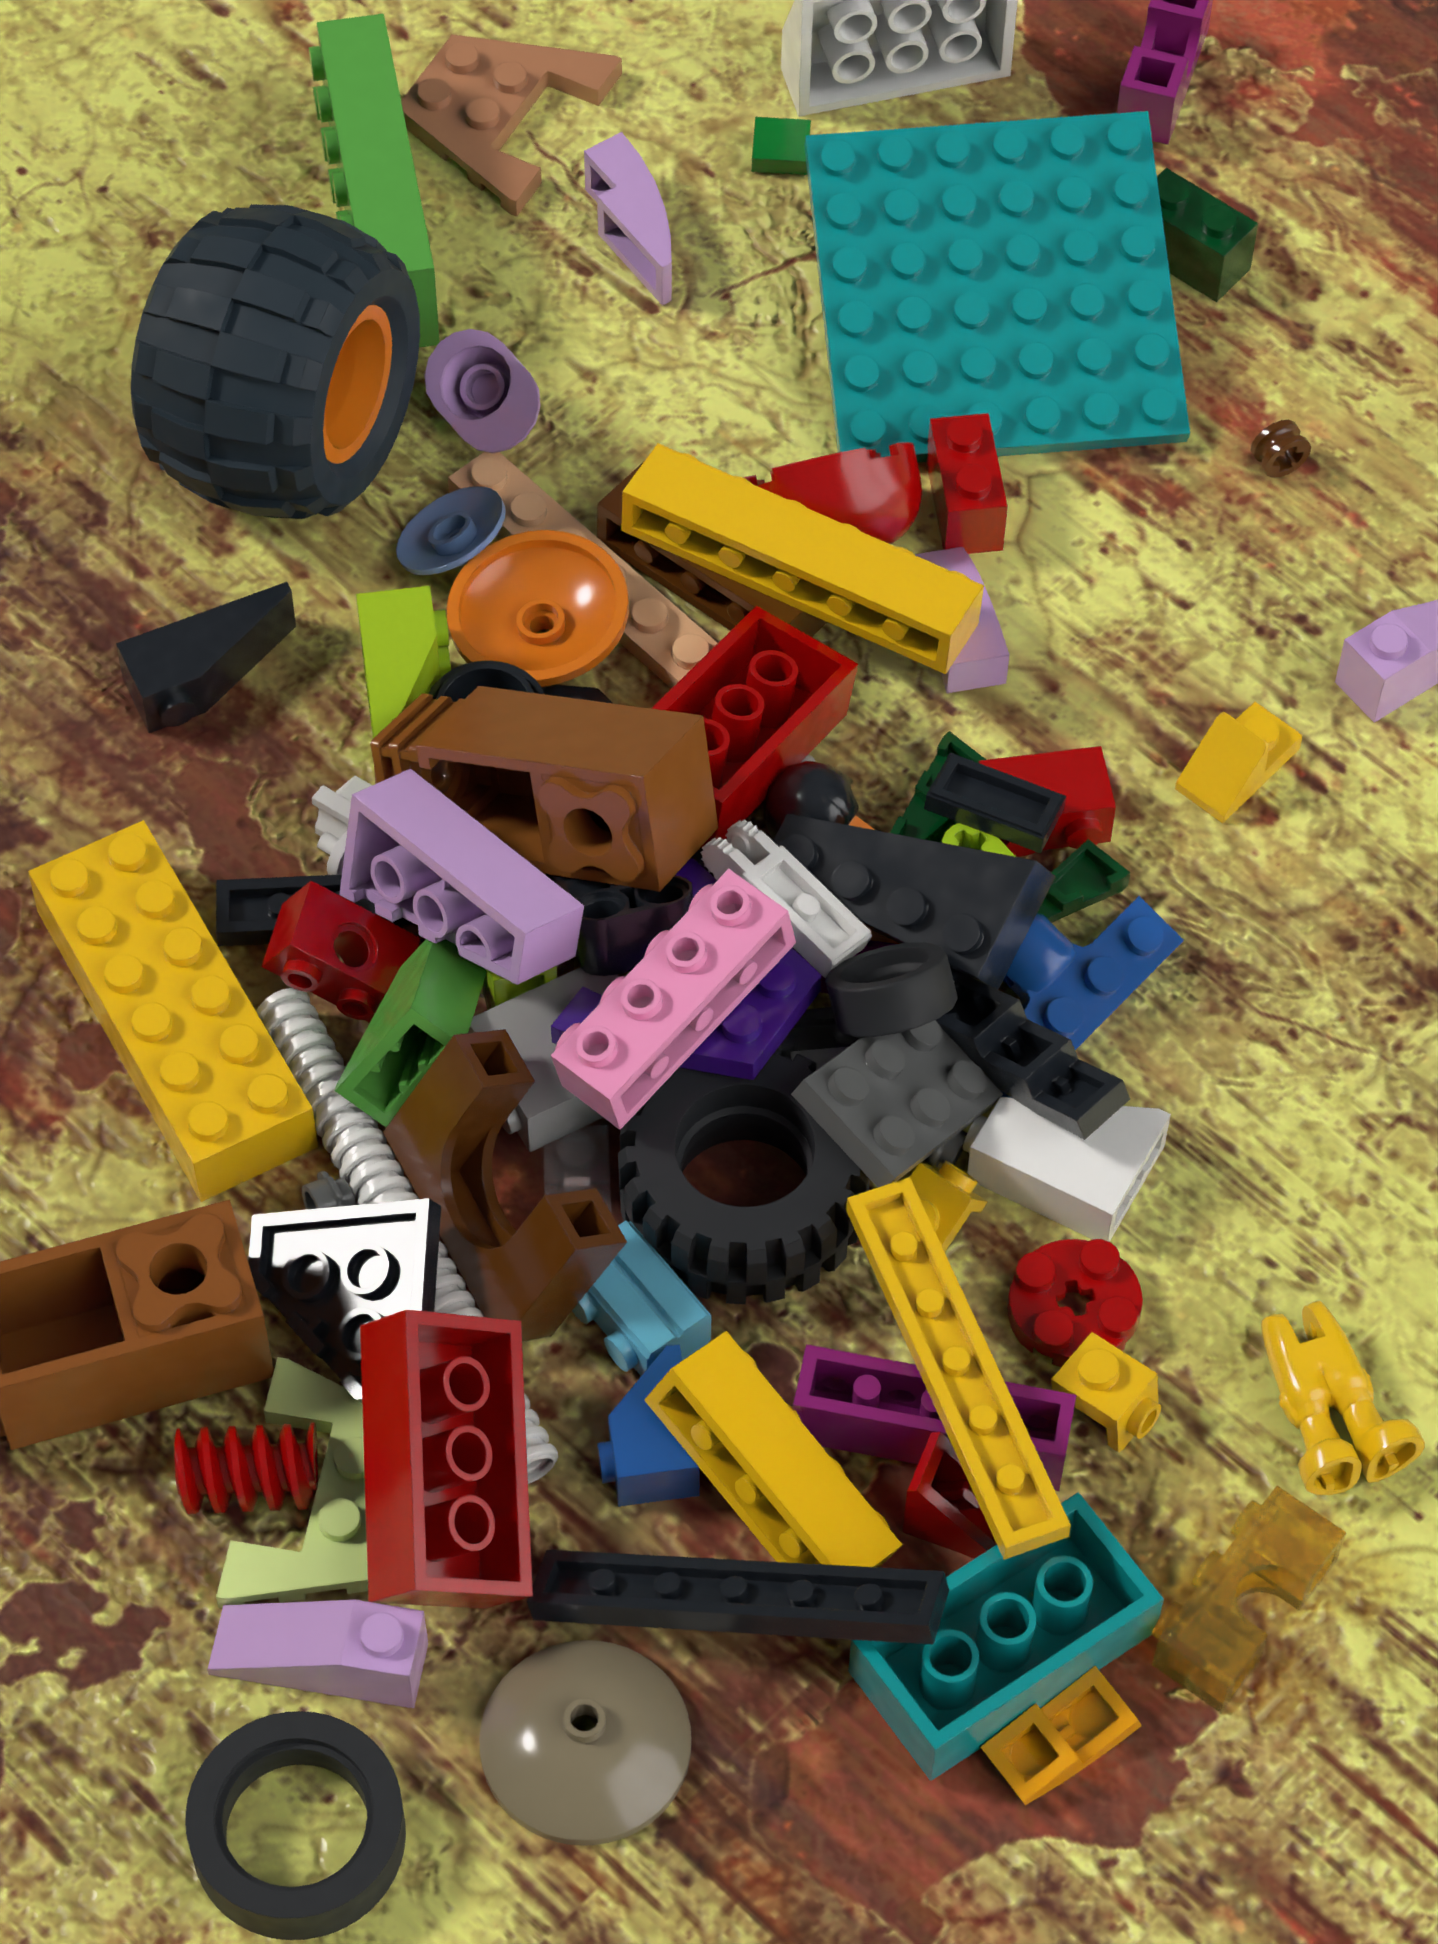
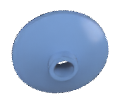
[396,486,506,575]

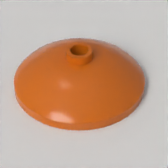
[447,530,629,687]

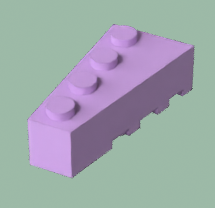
[339,769,584,985]

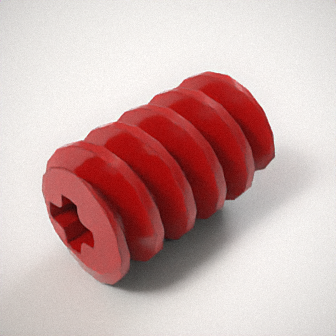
[174,1423,318,1515]

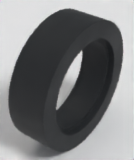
[185,1711,406,1940]

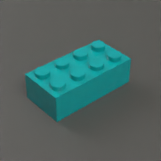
[848,1492,1164,1781]

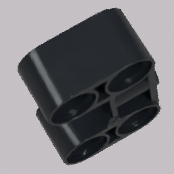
[546,874,694,976]

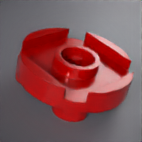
[1007,1239,1143,1367]

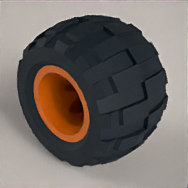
[131,204,420,519]

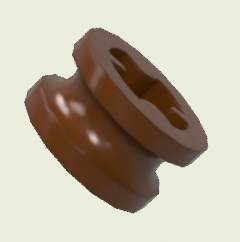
[1251,419,1311,478]

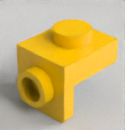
[910,1161,988,1252]
[1051,1332,1161,1453]

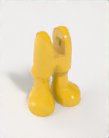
[1261,1301,1425,1495]

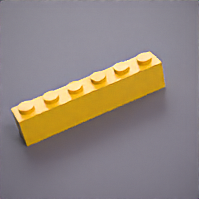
[621,443,984,674]

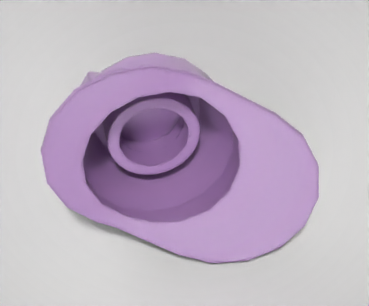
[424,329,541,453]

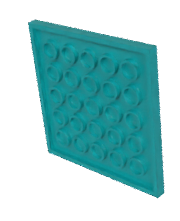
[804,111,1190,463]

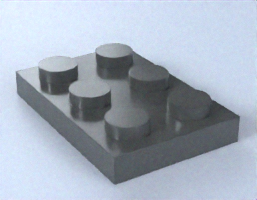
[791,1020,1003,1187]

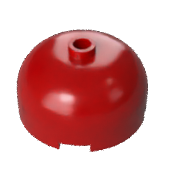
[744,442,922,544]

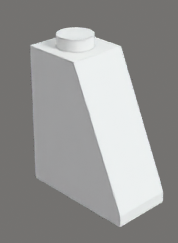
[963,1097,1171,1242]

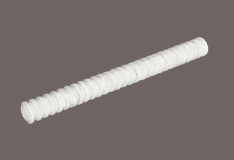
[256,988,558,1484]

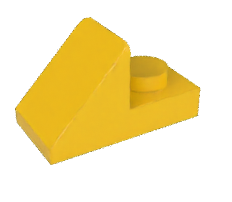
[1175,701,1303,824]

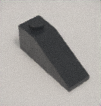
[116,582,296,733]

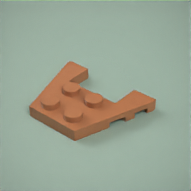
[401,34,622,217]

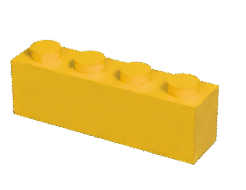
[644,1331,903,1568]

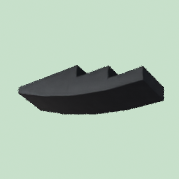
[936,968,1130,1140]

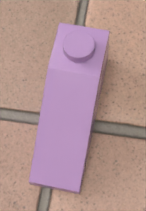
[1335,600,1438,723]
[207,1600,428,1708]

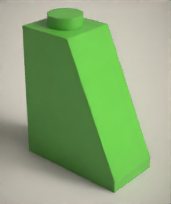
[335,939,487,1127]

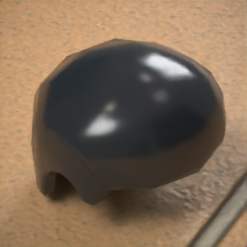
[763,761,859,839]

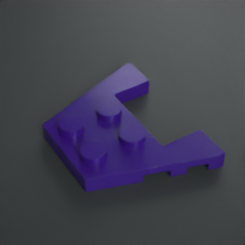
[551,858,821,1080]

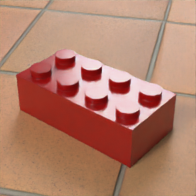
[651,605,859,848]
[360,1309,533,1609]

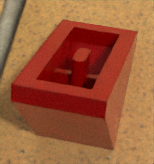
[903,1432,997,1559]

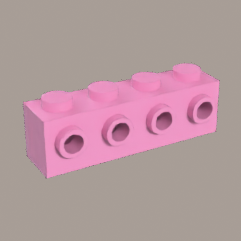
[551,869,796,1130]

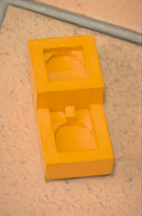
[981,1665,1142,1805]

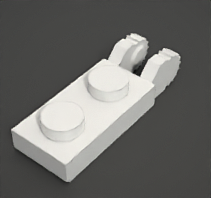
[701,819,872,978]

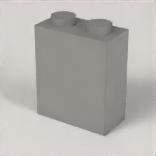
[468,967,618,1152]

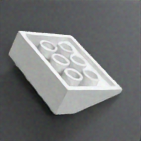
[781,0,1018,117]

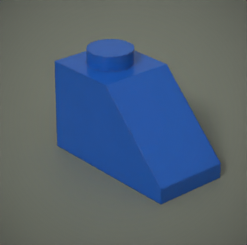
[597,1344,700,1507]

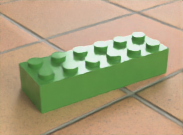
[309,13,440,348]

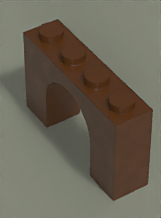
[383,1029,627,1342]

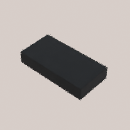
[924,753,1066,853]

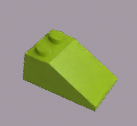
[356,586,451,738]

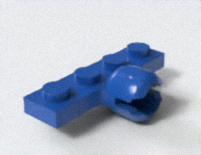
[1000,896,1184,1098]

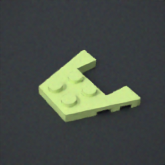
[216,1357,368,1609]

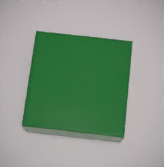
[752,117,811,175]

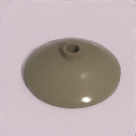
[479,1640,691,1846]

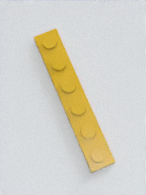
[846,1177,1071,1560]

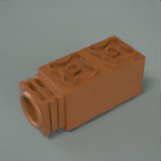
[370,686,718,891]
[0,1199,274,1450]

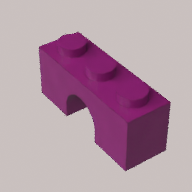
[1117,0,1213,145]

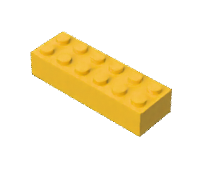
[28,820,318,1202]

